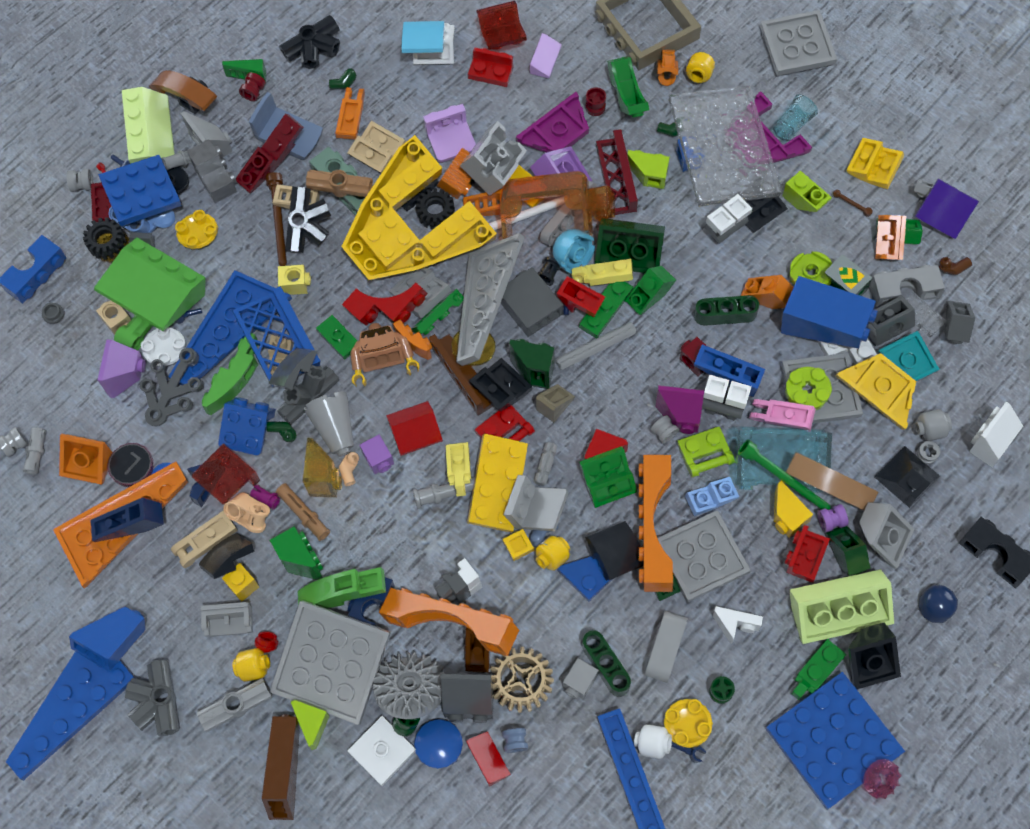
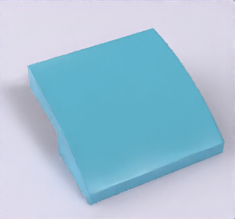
[402,21,445,53]

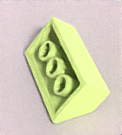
[122,87,175,164]
[790,569,894,644]

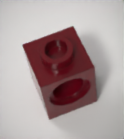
[680,337,707,377]

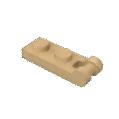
[171,511,238,568]

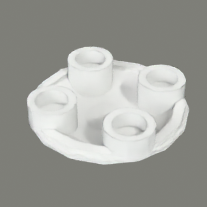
[141,327,186,366]

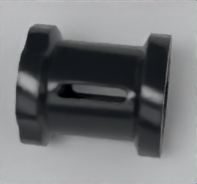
[537,257,561,285]

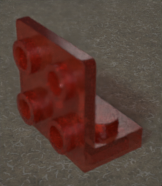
[476,0,527,50]
[192,444,260,505]

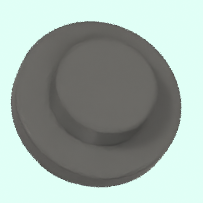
[42,303,64,324]

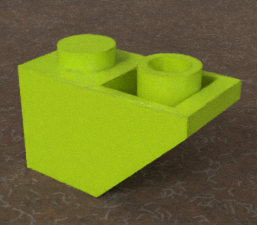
[627,150,670,189]
[782,170,832,212]

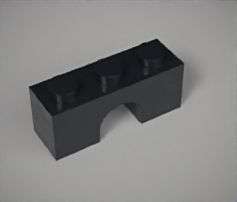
[959,517,1030,589]

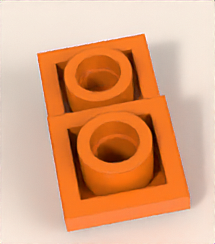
[393,320,432,360]

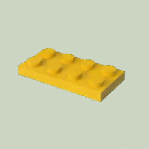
[467,434,528,533]

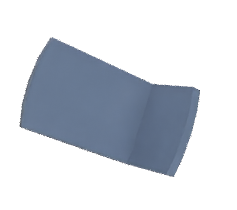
[249,92,323,160]

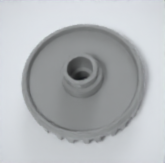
[373,652,444,719]

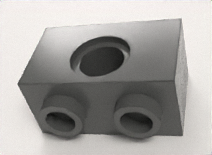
[867,296,915,346]

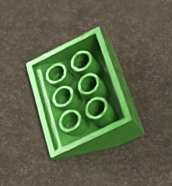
[94,238,205,331]

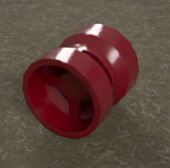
[239,72,266,102]
[585,87,606,116]

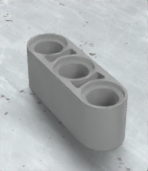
[645,611,688,683]

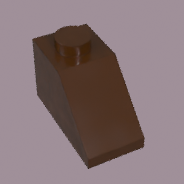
[465,627,490,672]

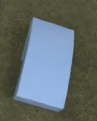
[685,477,739,516]

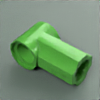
[114,315,153,350]

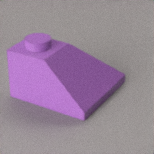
[530,146,592,191]
[98,339,146,398]

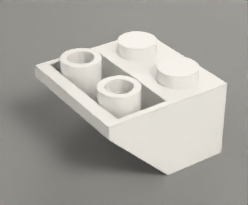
[969,402,1023,468]

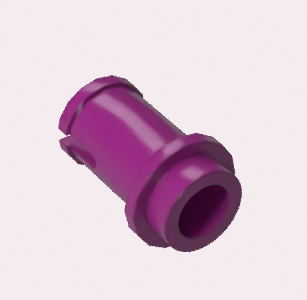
[250,485,280,510]

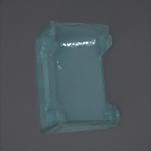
[735,426,832,493]

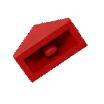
[584,429,628,460]

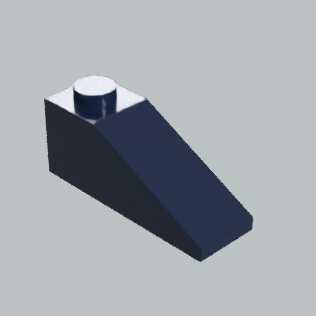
[90,498,164,542]

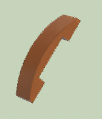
[149,70,217,111]

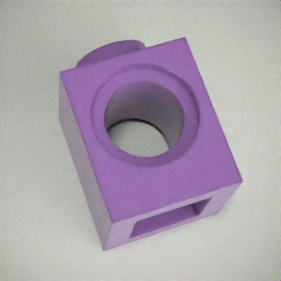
[360,434,394,475]

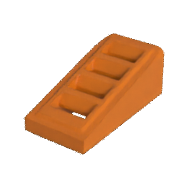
[463,189,509,216]

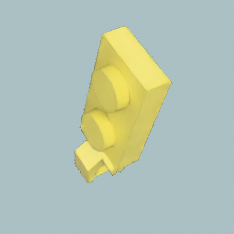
[572,259,633,286]
[446,442,471,497]

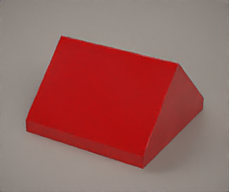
[386,401,443,456]

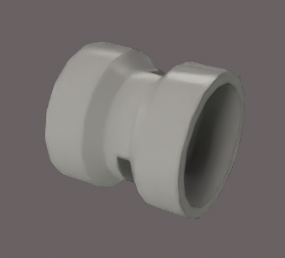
[67,169,93,192]
[0,427,28,457]

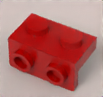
[785,525,830,583]

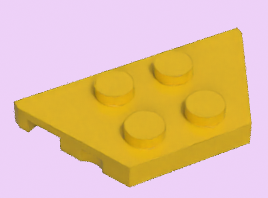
[835,353,916,430]

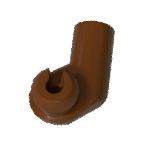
[939,257,972,275]

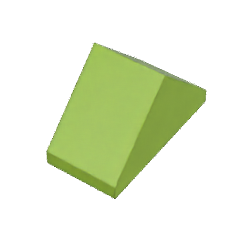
[291,700,330,750]

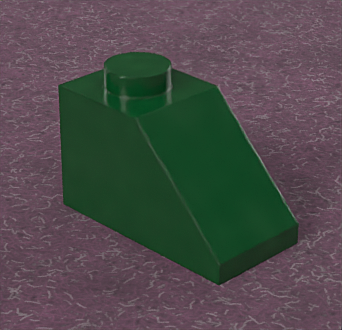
[825,526,871,576]

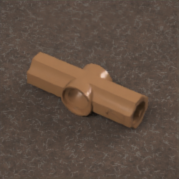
[306,170,373,197]

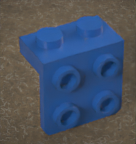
[218,397,276,455]

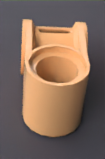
[223,492,270,533]

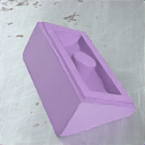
[530,33,562,78]

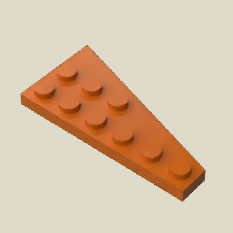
[53,462,188,589]

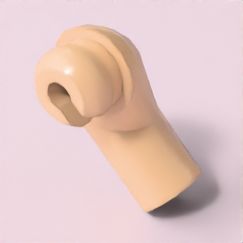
[339,452,359,487]

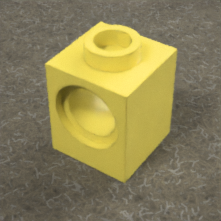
[278,265,311,295]

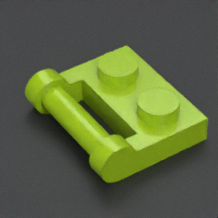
[677,426,735,478]

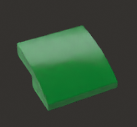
[579,446,637,508]

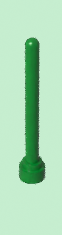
[738,439,831,510]

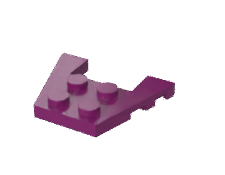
[723,91,812,169]

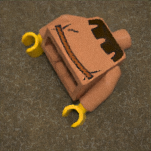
[350,323,419,387]

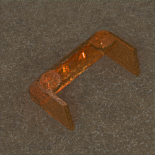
[500,171,593,239]

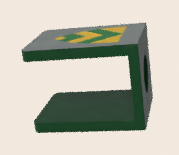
[825,255,872,296]

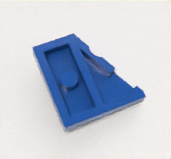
[557,556,613,602]

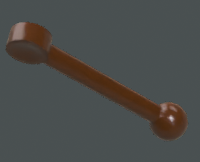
[833,189,873,217]

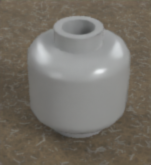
[915,409,952,441]

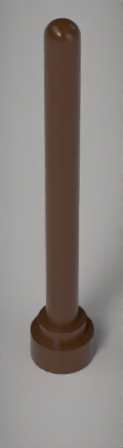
[266,172,287,266]

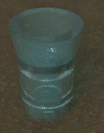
[773,94,818,142]

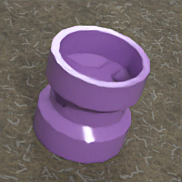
[817,504,849,533]

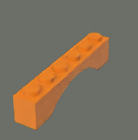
[639,455,673,592]
[379,588,519,656]

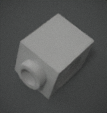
[563,658,599,700]

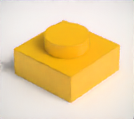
[503,529,534,561]

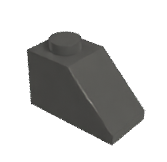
[944,301,975,344]

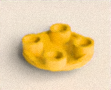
[175,210,218,249]
[664,699,713,748]

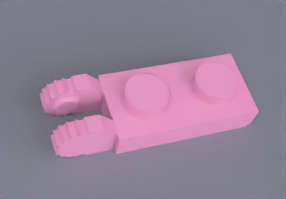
[749,399,816,431]

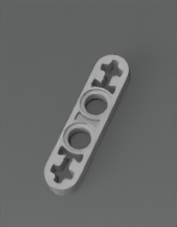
[540,179,597,246]

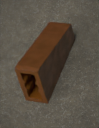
[262,714,300,820]

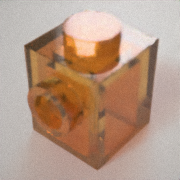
[585,185,615,221]

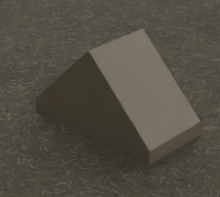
[536,384,575,423]

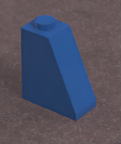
[69,607,145,671]

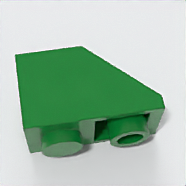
[625,266,676,315]

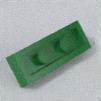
[579,281,633,339]

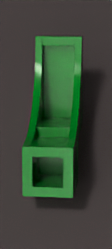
[607,56,649,117]

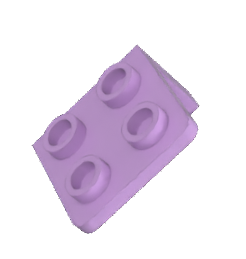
[423,104,476,162]

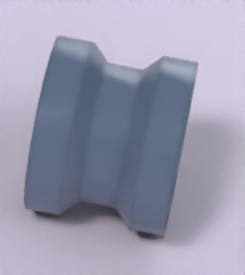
[502,728,528,753]

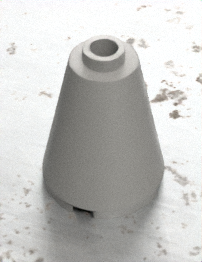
[304,391,354,457]

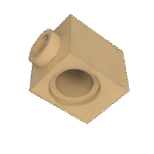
[96,300,131,335]

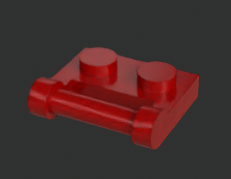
[475,405,535,441]

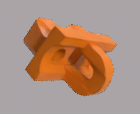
[657,49,679,86]

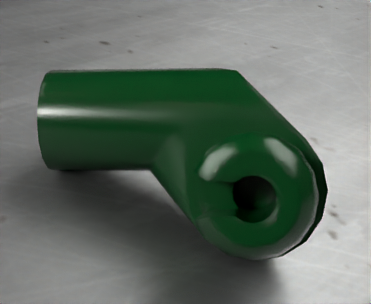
[329,68,357,90]
[657,118,688,137]
[267,421,297,442]

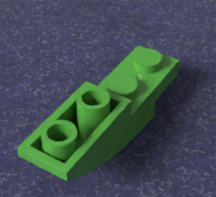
[202,333,258,415]
[298,567,386,609]

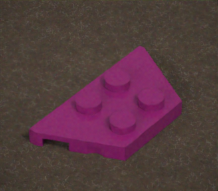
[516,92,589,153]

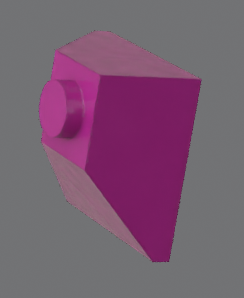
[655,385,704,434]

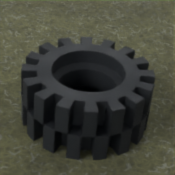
[416,188,455,230]
[83,217,126,260]

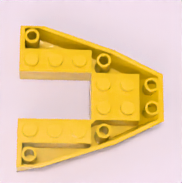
[341,135,497,280]

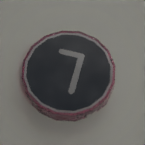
[107,443,154,487]

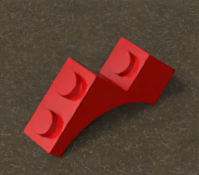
[342,283,428,326]

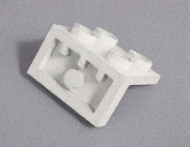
[413,23,455,64]

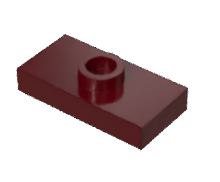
[91,182,111,223]

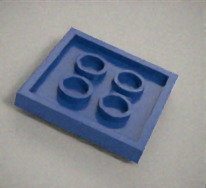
[98,155,181,227]

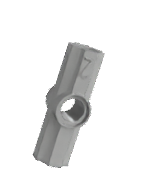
[197,678,272,732]

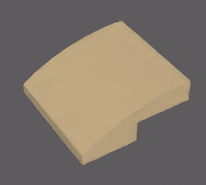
[347,121,406,173]

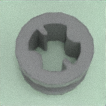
[917,441,940,464]

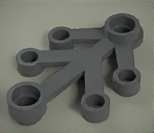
[140,348,203,427]

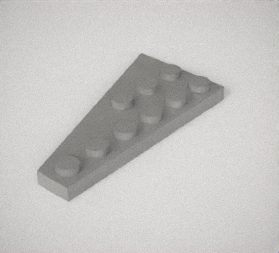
[456,233,525,366]

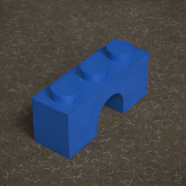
[0,235,66,304]

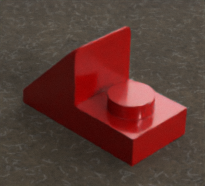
[556,276,605,317]

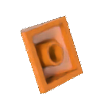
[59,434,113,485]

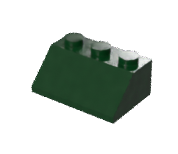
[595,218,665,273]

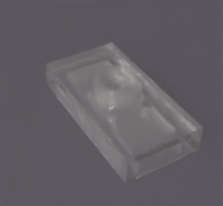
[906,292,947,338]

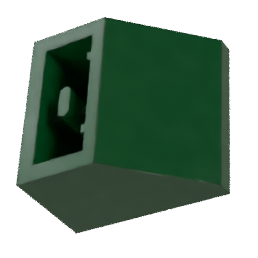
[509,339,555,389]

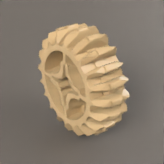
[490,647,554,713]

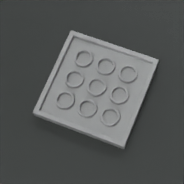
[270,600,391,725]

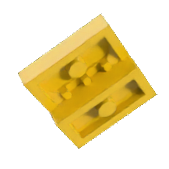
[847,138,904,189]

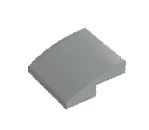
[389,267,452,318]

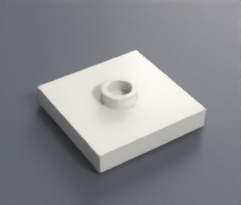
[348,716,416,786]

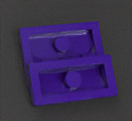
[915,178,979,239]

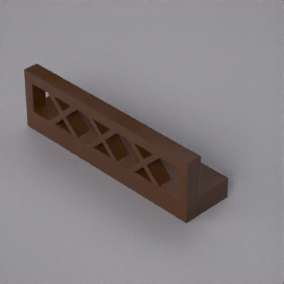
[429,334,494,416]

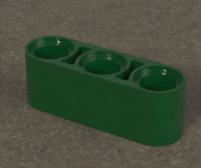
[694,295,759,326]
[582,630,631,697]

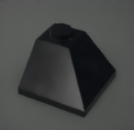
[874,446,940,508]
[848,622,901,689]

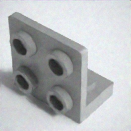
[504,475,569,531]

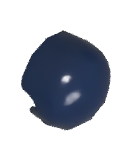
[918,585,958,623]

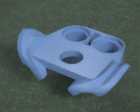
[109,207,175,233]

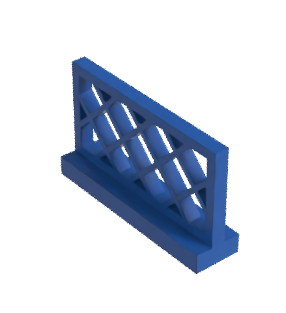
[232,286,321,388]

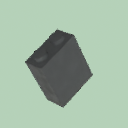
[501,267,563,337]

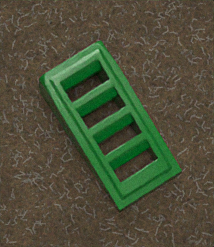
[222,59,266,82]

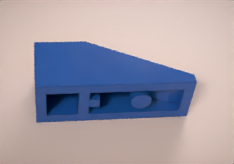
[694,344,765,397]

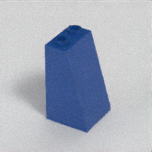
[781,276,878,349]

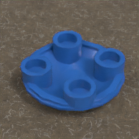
[414,719,463,769]

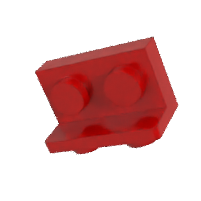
[468,47,514,87]

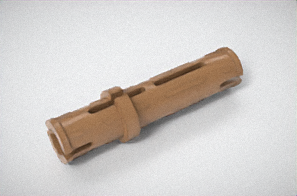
[276,483,330,541]

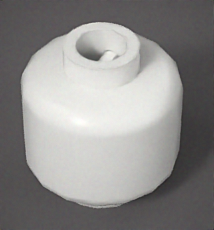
[634,725,672,759]

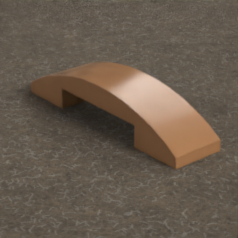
[786,452,878,510]

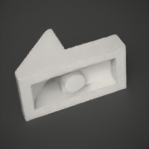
[713,606,763,644]

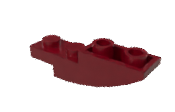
[236,113,304,193]

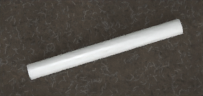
[489,195,568,230]

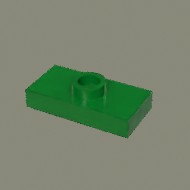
[316,315,357,360]

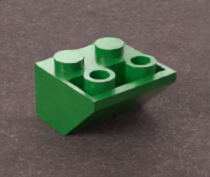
[269,526,323,580]

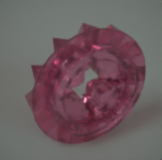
[864,759,902,799]

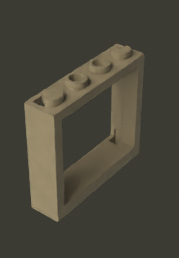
[595,0,701,71]

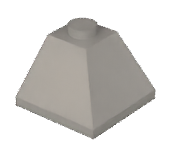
[181,111,232,158]
[859,502,914,569]

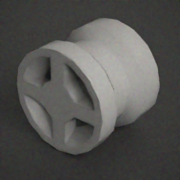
[651,415,679,444]

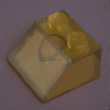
[303,438,342,498]

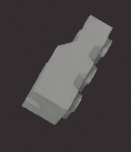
[460,121,527,196]

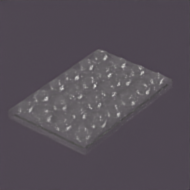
[668,85,782,207]

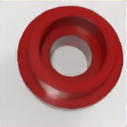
[254,631,278,653]

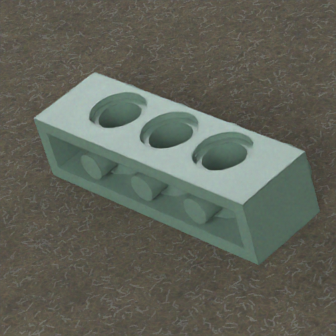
[309,147,365,216]

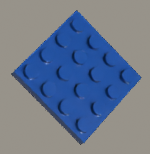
[765,672,905,810]

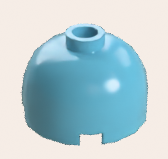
[552,229,595,273]

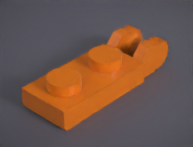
[335,87,365,140]

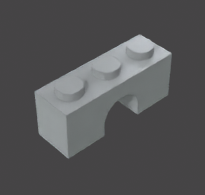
[870,265,945,308]

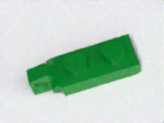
[411,289,464,335]
[791,639,847,700]

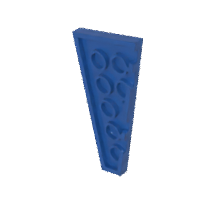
[168,270,292,386]
[6,651,136,781]

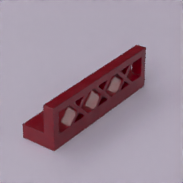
[596,129,638,216]

